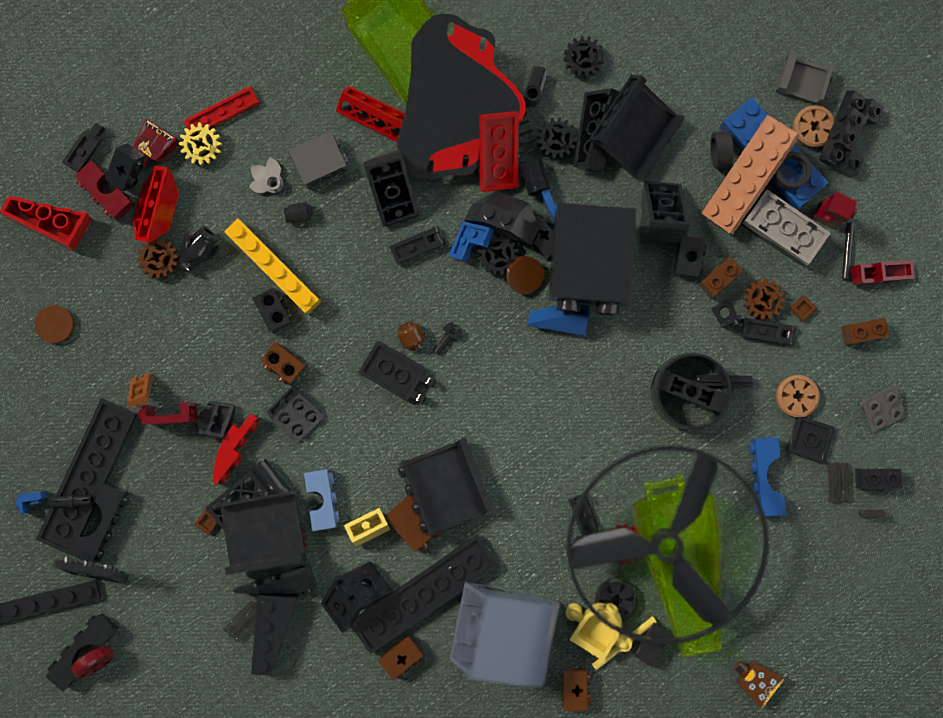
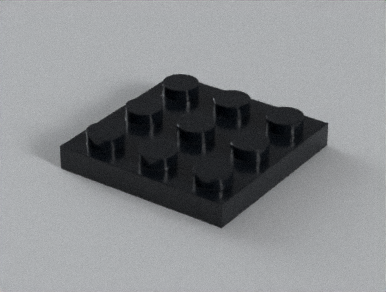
[54,557,128,584]

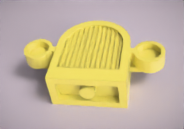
[566,603,633,661]

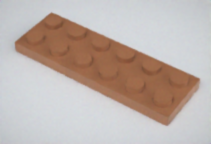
[702,115,800,234]

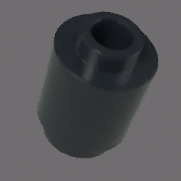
[284,201,313,224]

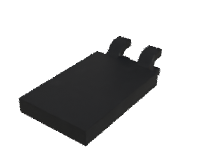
[358,340,436,404]

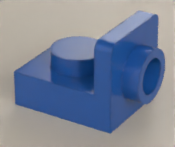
[16,490,48,514]

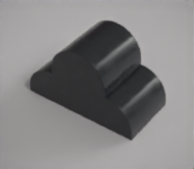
[363,150,419,227]
[640,181,690,246]

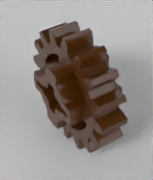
[136,238,180,279]
[742,278,785,320]

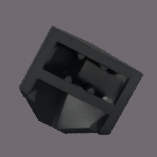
[196,401,235,439]

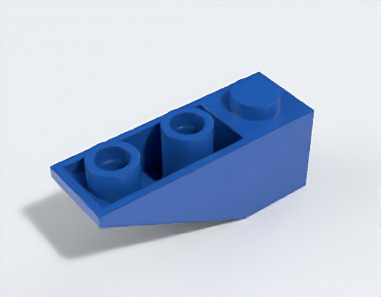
[528,304,590,335]

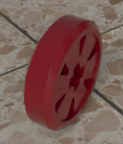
[71,646,114,679]

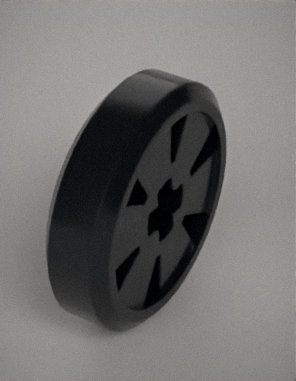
[595,578,638,621]

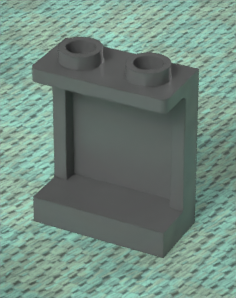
[775,51,835,105]
[289,131,349,188]

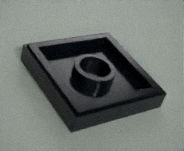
[786,417,835,464]

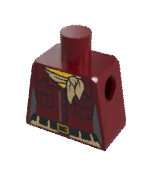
[133,119,180,168]

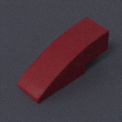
[851,260,915,285]

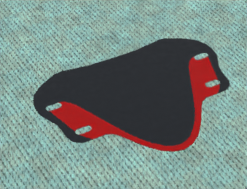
[397,14,526,180]

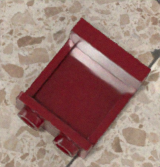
[138,402,198,425]

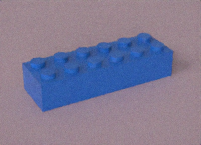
[719,97,828,210]

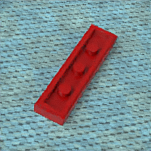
[183,86,260,137]

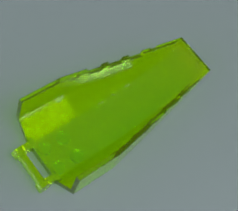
[631,474,722,658]

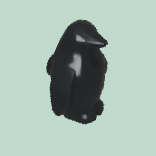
[178,225,219,273]

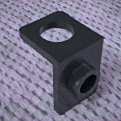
[711,300,743,328]

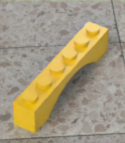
[224,218,321,315]

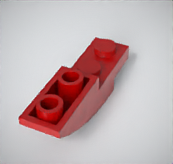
[213,414,260,485]

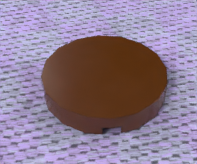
[506,256,544,294]
[35,305,75,343]

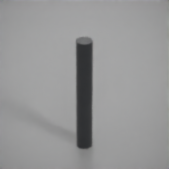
[842,222,854,280]

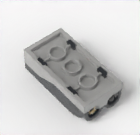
[740,189,830,265]

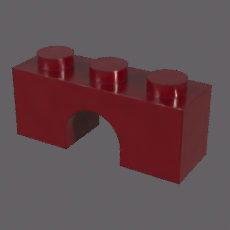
[75,160,135,220]
[812,191,858,229]

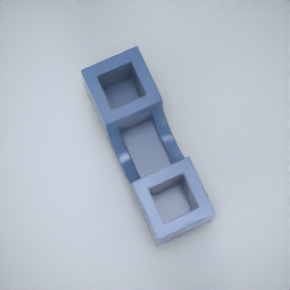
[304,469,340,531]

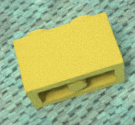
[344,508,391,547]

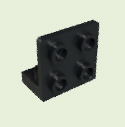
[267,385,324,443]

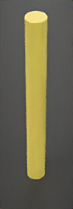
[592,616,657,670]

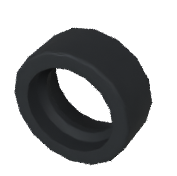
[710,131,733,169]
[773,151,812,190]

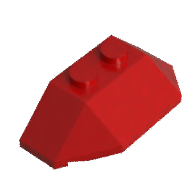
[133,166,179,243]

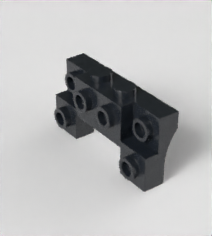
[819,90,884,177]

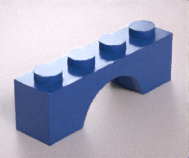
[749,437,786,516]

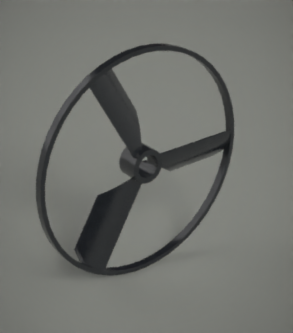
[566,446,769,644]

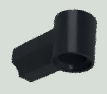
[523,66,548,107]

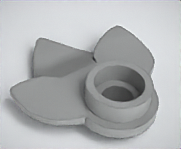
[249,158,283,194]

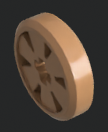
[792,105,835,148]
[776,375,820,417]

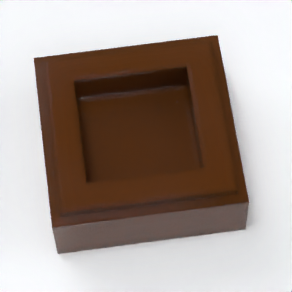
[789,295,817,322]
[194,508,218,536]

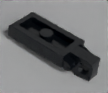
[62,123,105,173]

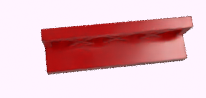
[335,85,405,142]

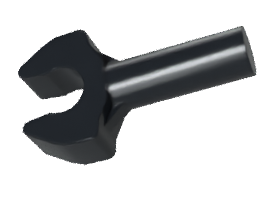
[433,322,461,356]

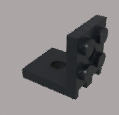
[321,561,393,633]

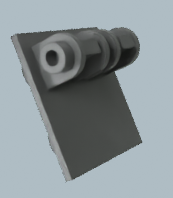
[858,385,906,433]

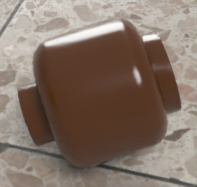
[397,321,425,351]

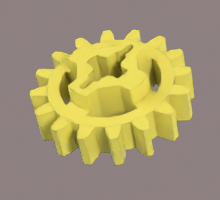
[179,123,222,165]

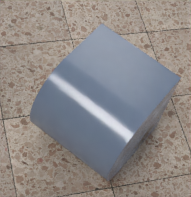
[450,582,559,686]

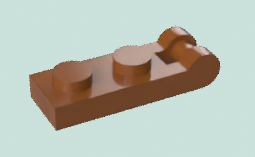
[127,372,154,408]

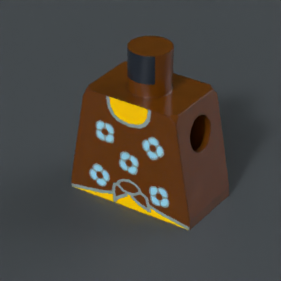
[733,660,784,709]

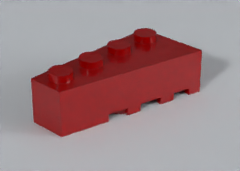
[0,196,92,252]

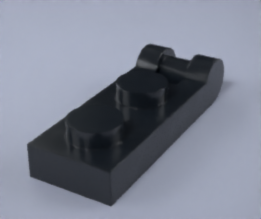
[389,226,446,265]
[740,318,797,346]

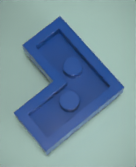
[449,221,494,262]

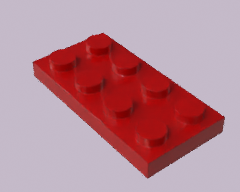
[479,111,519,192]

